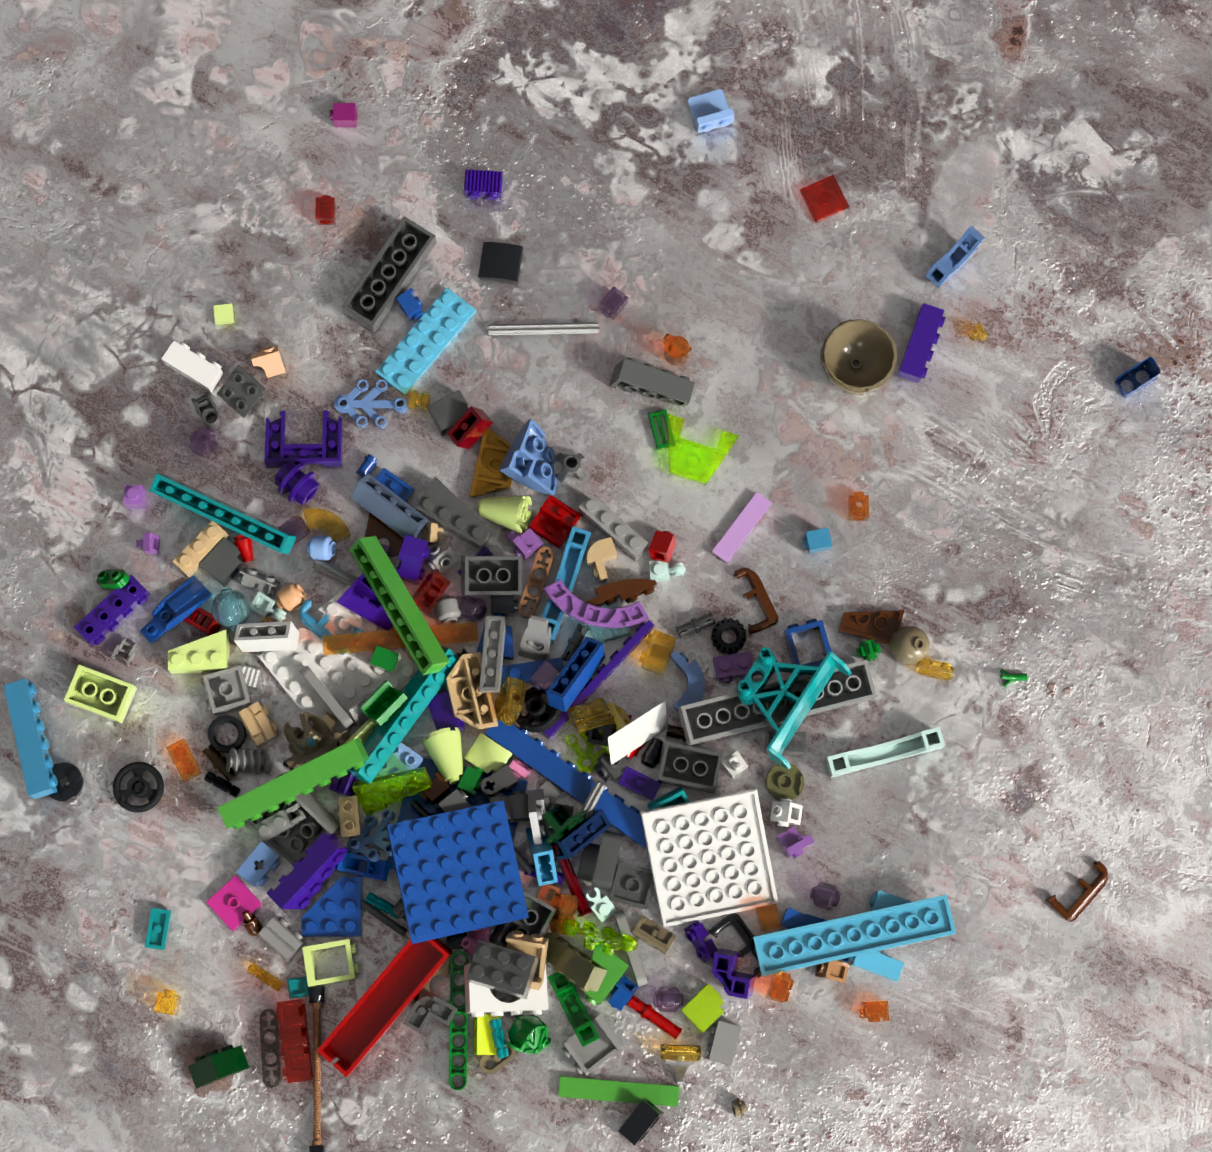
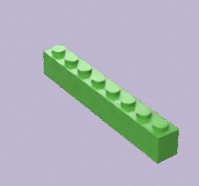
[349,536,449,675]
[217,738,369,830]

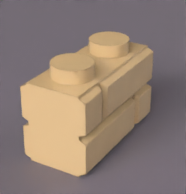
[238,702,279,748]

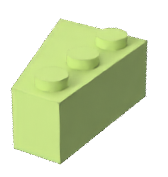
[168,630,230,674]

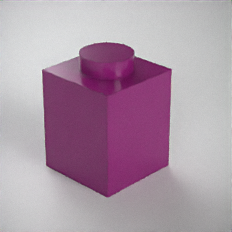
[330,103,357,127]

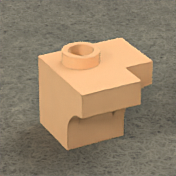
[251,344,285,378]

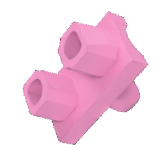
[460,926,493,955]

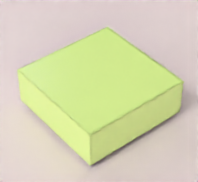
[213,303,235,325]

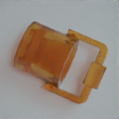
[663,333,692,365]

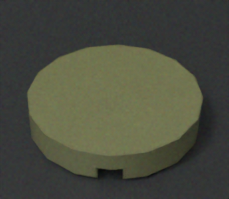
[765,764,804,801]

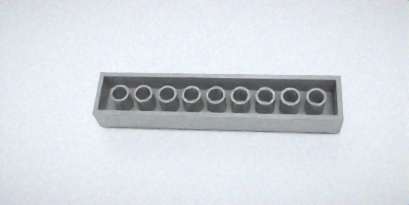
[678,660,877,746]

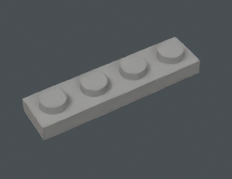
[479,616,507,693]

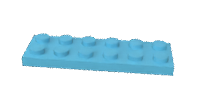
[375,287,476,396]

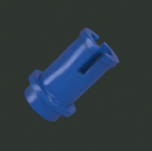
[356,454,378,478]

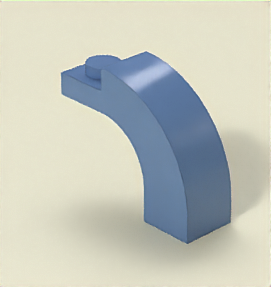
[925,226,985,288]
[670,651,705,713]

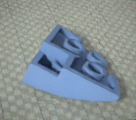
[500,419,558,496]

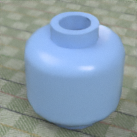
[306,535,336,561]

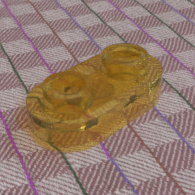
[915,658,955,680]

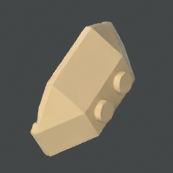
[445,652,498,729]

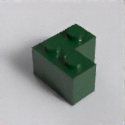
[188,1045,249,1089]

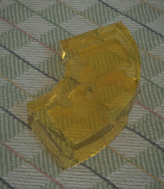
[303,508,351,541]

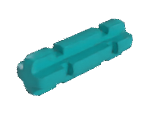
[365,892,399,919]
[489,1018,509,1058]

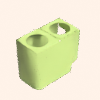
[464,733,513,774]

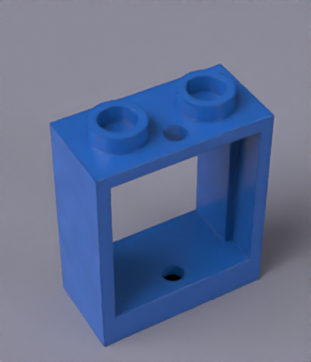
[784,619,831,676]

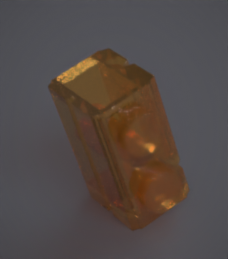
[765,971,794,1003]

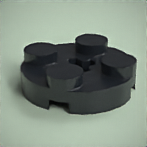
[49,762,84,802]

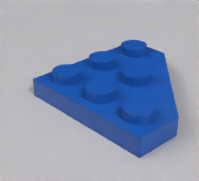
[302,876,362,937]

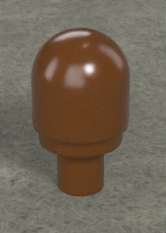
[242,910,263,936]

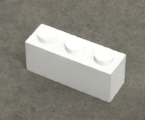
[161,341,224,393]
[234,621,300,652]

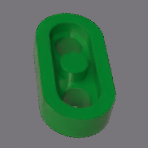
[96,569,130,589]

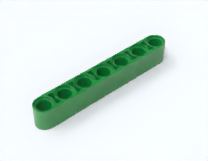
[449,950,469,1090]

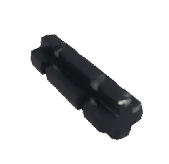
[204,771,241,798]

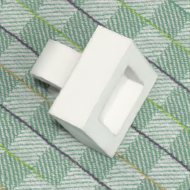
[721,751,748,778]

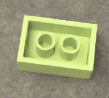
[64,665,137,724]

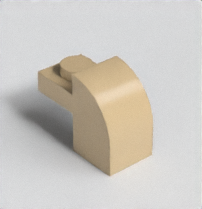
[587,537,617,583]

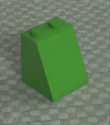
[584,942,629,1006]

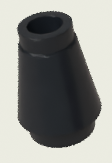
[641,738,663,768]

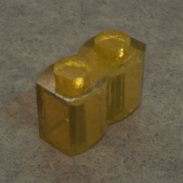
[639,630,676,676]

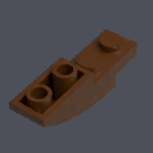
[585,579,657,607]

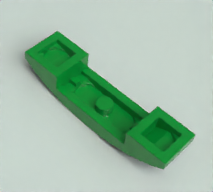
[548,972,601,1047]

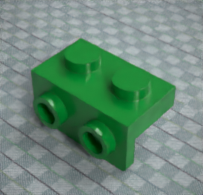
[360,680,408,726]

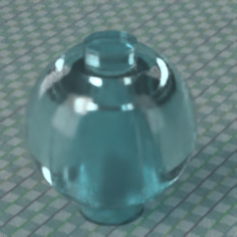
[211,588,250,632]

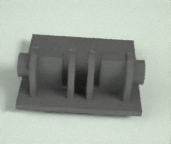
[217,365,266,418]

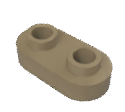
[480,1042,516,1074]

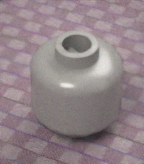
[434,595,461,625]

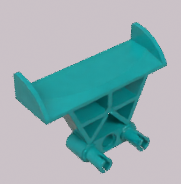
[737,647,851,770]

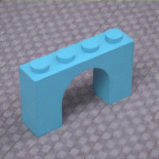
[849,890,910,982]

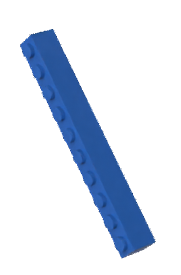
[485,715,647,849]

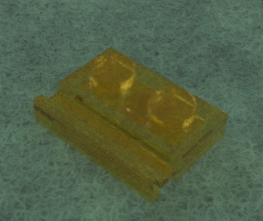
[567,698,614,733]

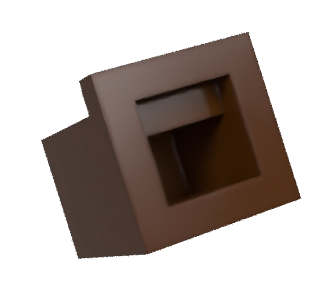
[419,772,451,805]

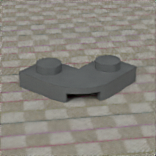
[403,995,458,1034]

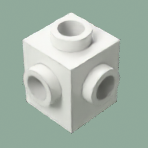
[770,799,803,828]

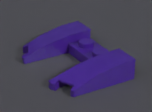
[264,410,343,468]

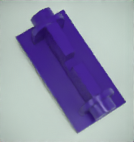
[684,921,718,963]

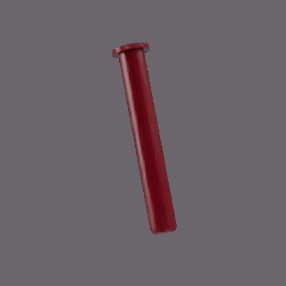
[551,842,593,917]

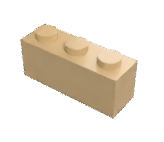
[172,521,230,578]

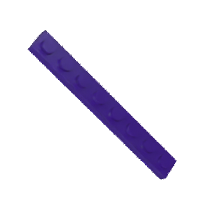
[544,620,655,740]

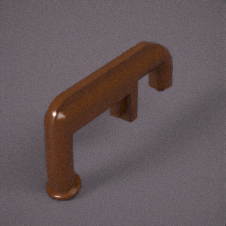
[733,568,779,635]
[1045,861,1108,922]

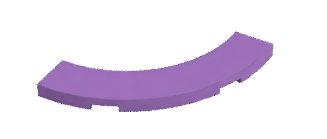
[543,579,649,628]

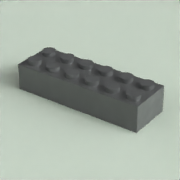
[341,216,437,333]

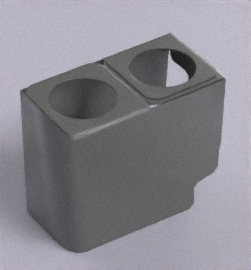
[427,390,469,436]
[200,537,241,587]
[765,731,806,757]

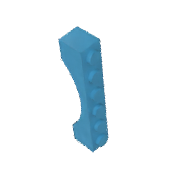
[542,526,591,644]

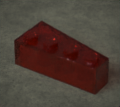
[276,999,313,1083]

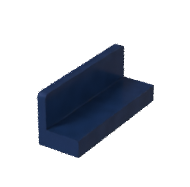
[557,809,611,860]

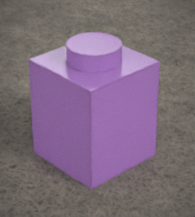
[123,485,147,509]

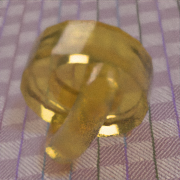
[968,323,988,342]

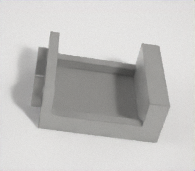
[562,1014,624,1075]

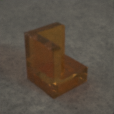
[756,904,781,932]

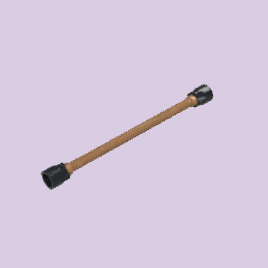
[309,987,325,1152]

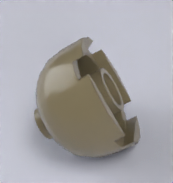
[890,626,929,664]

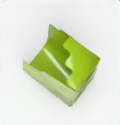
[681,983,724,1033]

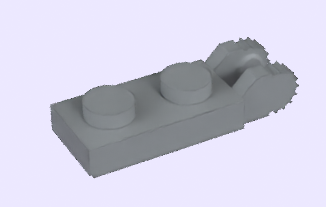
[254,803,306,843]

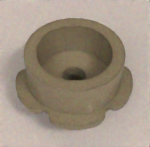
[731,1098,747,1118]

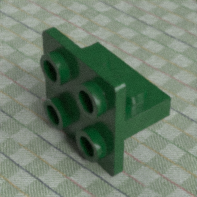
[542,805,587,844]

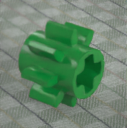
[856,640,881,662]

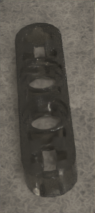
[259,1009,282,1088]

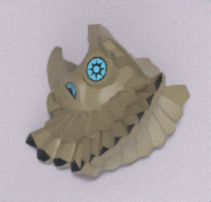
[283,712,351,770]

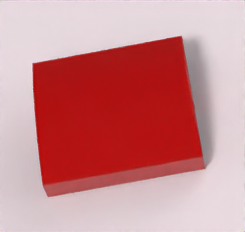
[528,495,582,549]

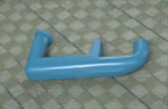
[299,599,364,655]

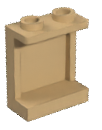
[505,931,549,990]

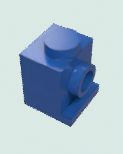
[396,288,424,321]
[608,975,639,1011]

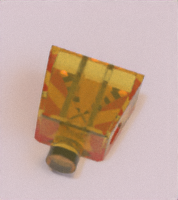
[495,677,526,726]

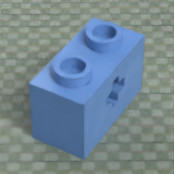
[236,841,282,888]

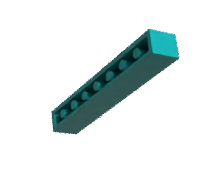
[149,473,297,554]
[348,646,459,784]

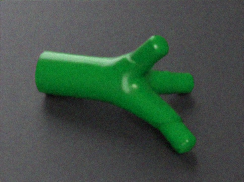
[1000,669,1027,687]

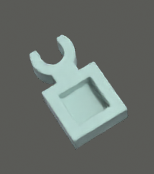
[584,885,617,922]

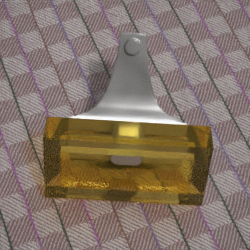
[660,1044,701,1084]

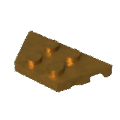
[469,428,512,498]

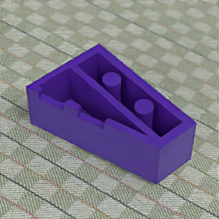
[337,573,393,631]

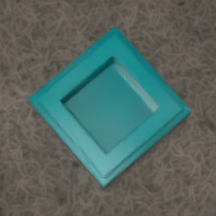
[287,976,309,999]

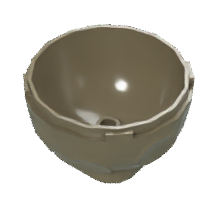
[820,319,897,395]

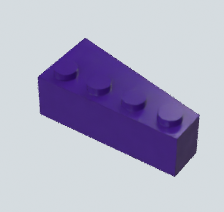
[266,833,348,909]

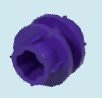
[274,461,319,506]

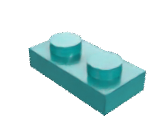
[145,908,172,950]

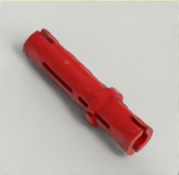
[627,995,682,1040]

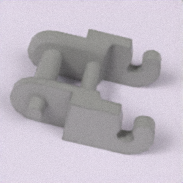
[111,638,138,667]

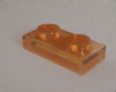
[166,738,202,782]

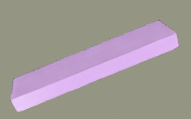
[712,492,772,564]

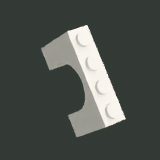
[464,963,548,1017]

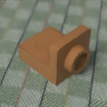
[815,960,849,983]

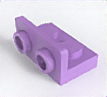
[713,652,753,683]

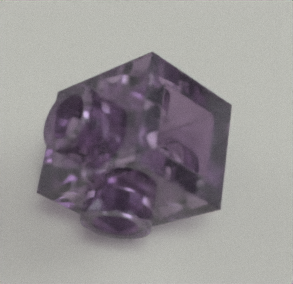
[189,427,219,459]

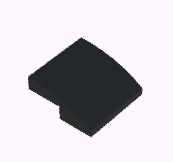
[478,242,523,283]

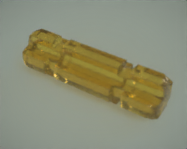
[247,963,284,991]

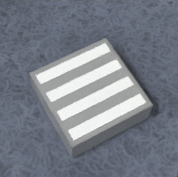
[242,665,262,689]

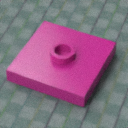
[206,875,263,931]

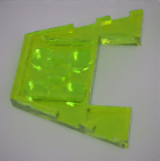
[667,414,739,485]

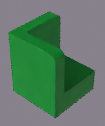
[370,646,400,674]

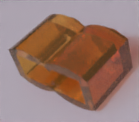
[549,893,578,935]

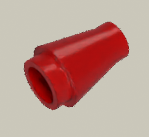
[233,535,254,563]

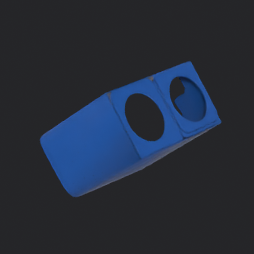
[1114,357,1160,398]

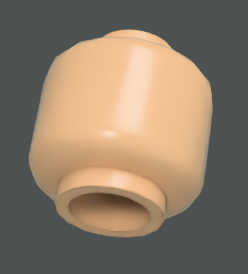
[276,583,306,611]

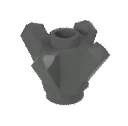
[555,453,586,482]

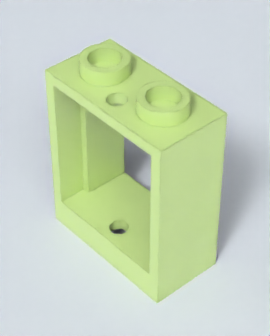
[302,939,360,987]

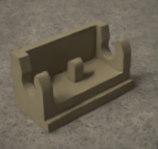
[631,915,676,954]

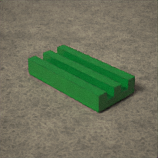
[648,409,675,451]

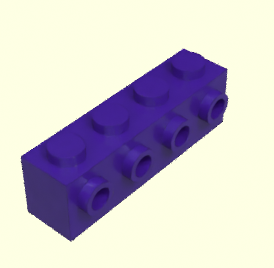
[897,303,946,383]
[74,574,150,646]

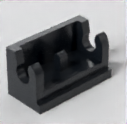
[618,1100,664,1146]

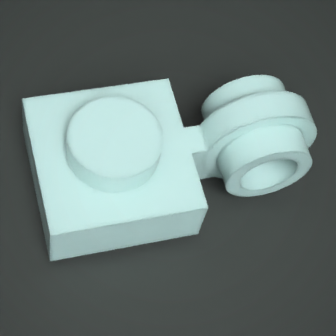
[649,561,686,581]
[249,591,287,622]

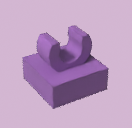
[136,532,160,555]

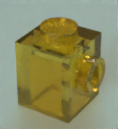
[154,989,181,1016]

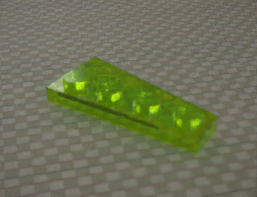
[352,767,432,816]

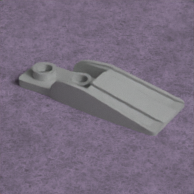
[518,615,552,661]

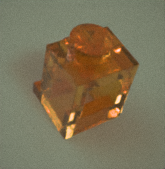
[848,492,869,521]
[859,1001,889,1022]

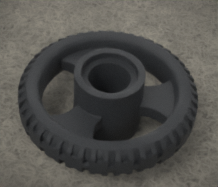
[514,685,562,733]
[113,762,164,813]

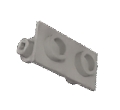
[238,567,280,596]

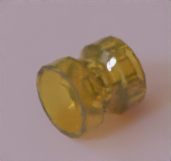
[409,390,430,411]

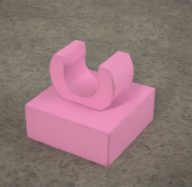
[509,758,532,779]

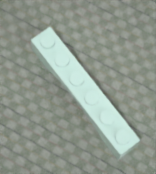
[825,727,945,778]

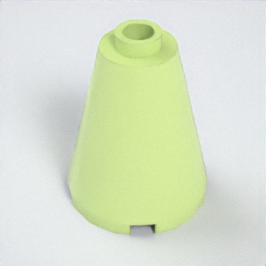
[477,495,532,534]
[422,727,464,784]

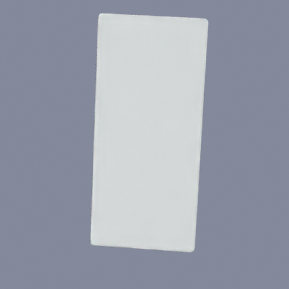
[608,701,668,764]

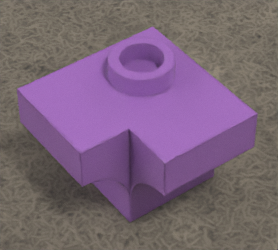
[506,528,543,561]
[776,826,815,859]

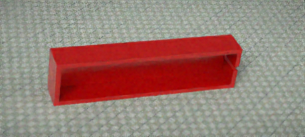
[317,938,453,1077]

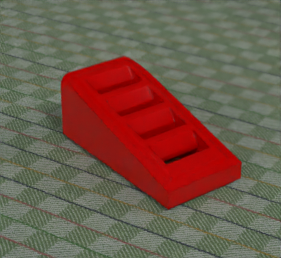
[183,607,223,636]

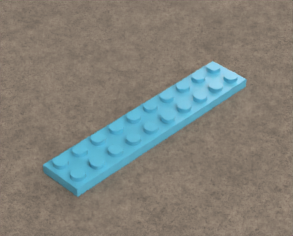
[753,894,956,977]

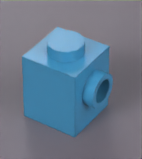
[802,528,832,554]

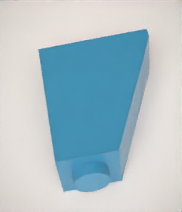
[525,827,558,886]

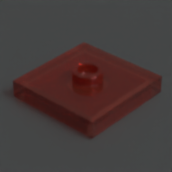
[800,175,849,223]

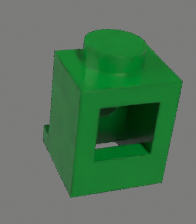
[457,766,484,799]

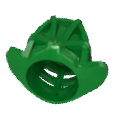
[506,1015,551,1054]

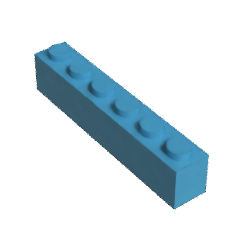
[4,678,58,799]

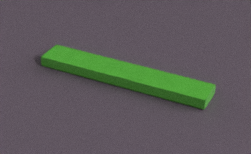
[558,1076,679,1107]

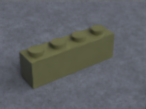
[544,932,608,992]

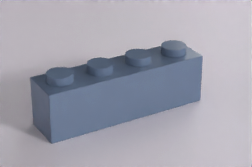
[350,473,428,539]

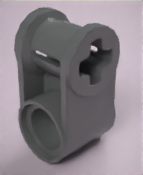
[191,391,222,430]
[481,765,519,799]

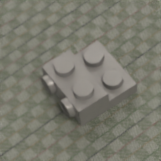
[201,665,251,715]
[528,789,550,845]

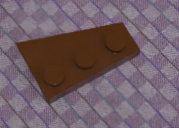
[839,610,905,646]

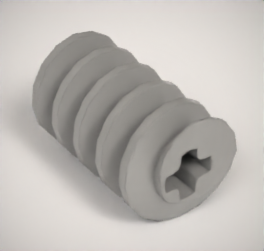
[226,747,269,775]

